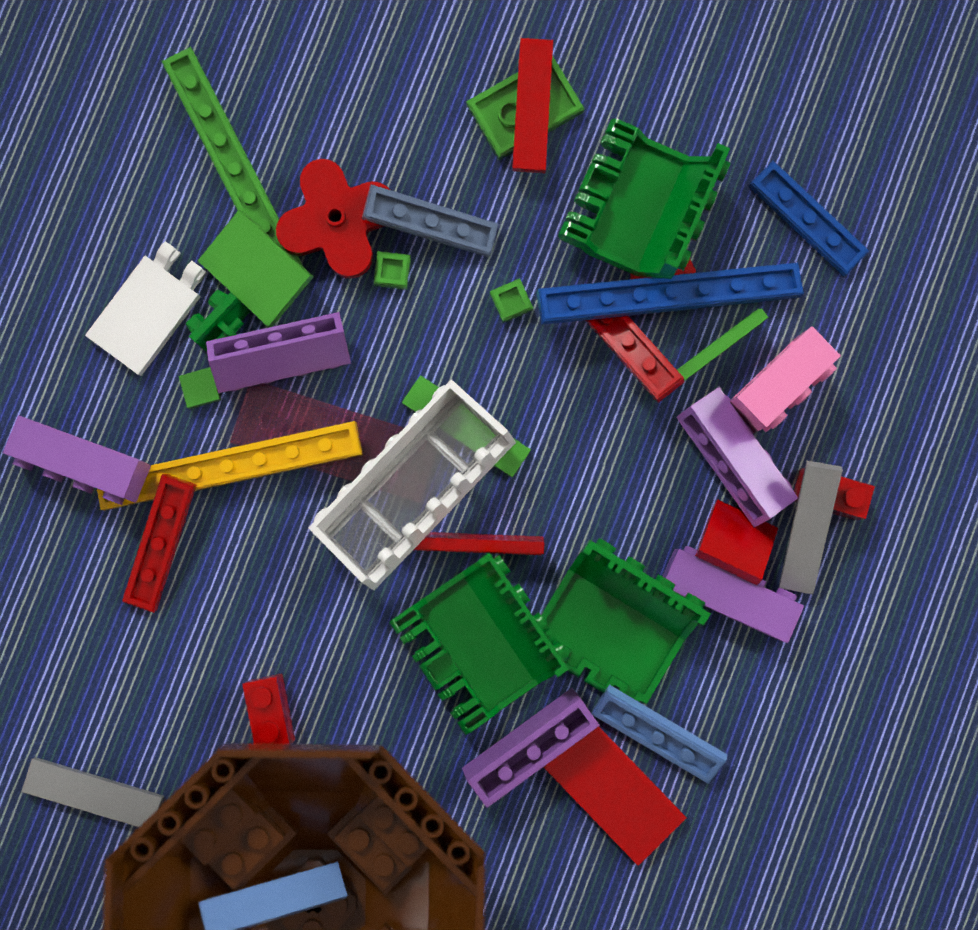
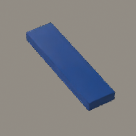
[748,161,869,276]

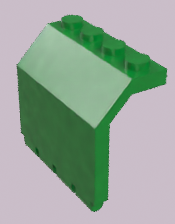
[541,538,711,704]

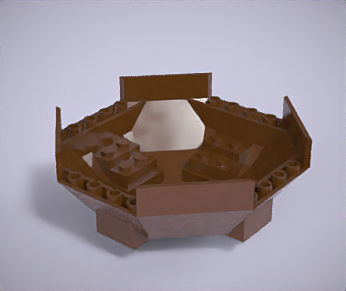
[103,743,485,930]

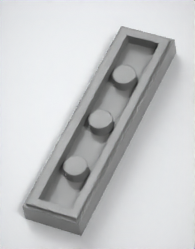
[779,461,842,594]
[22,757,164,827]

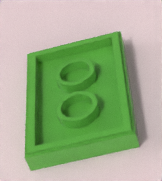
[466,55,584,160]
[198,210,314,327]

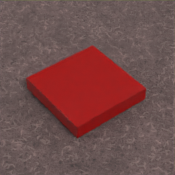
[695,499,778,585]

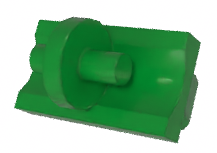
[186,290,251,352]

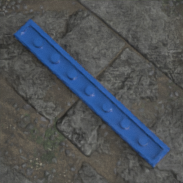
[536,263,804,325]

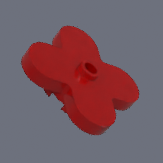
[276,159,390,279]

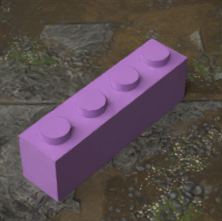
[206,312,351,393]
[676,387,798,527]
[2,415,151,505]
[663,546,804,643]
[462,688,600,808]

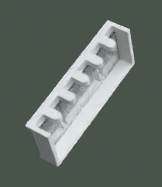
[308,380,516,590]

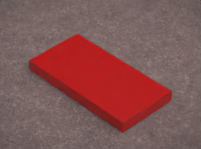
[544,726,687,866]

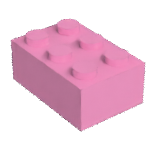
[730,326,841,433]

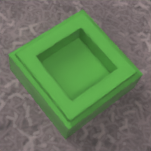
[373,251,411,290]
[490,278,533,323]
[179,367,222,409]

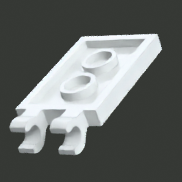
[85,241,207,376]

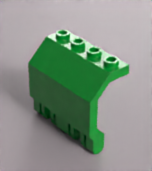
[558,119,731,279]
[389,553,570,735]

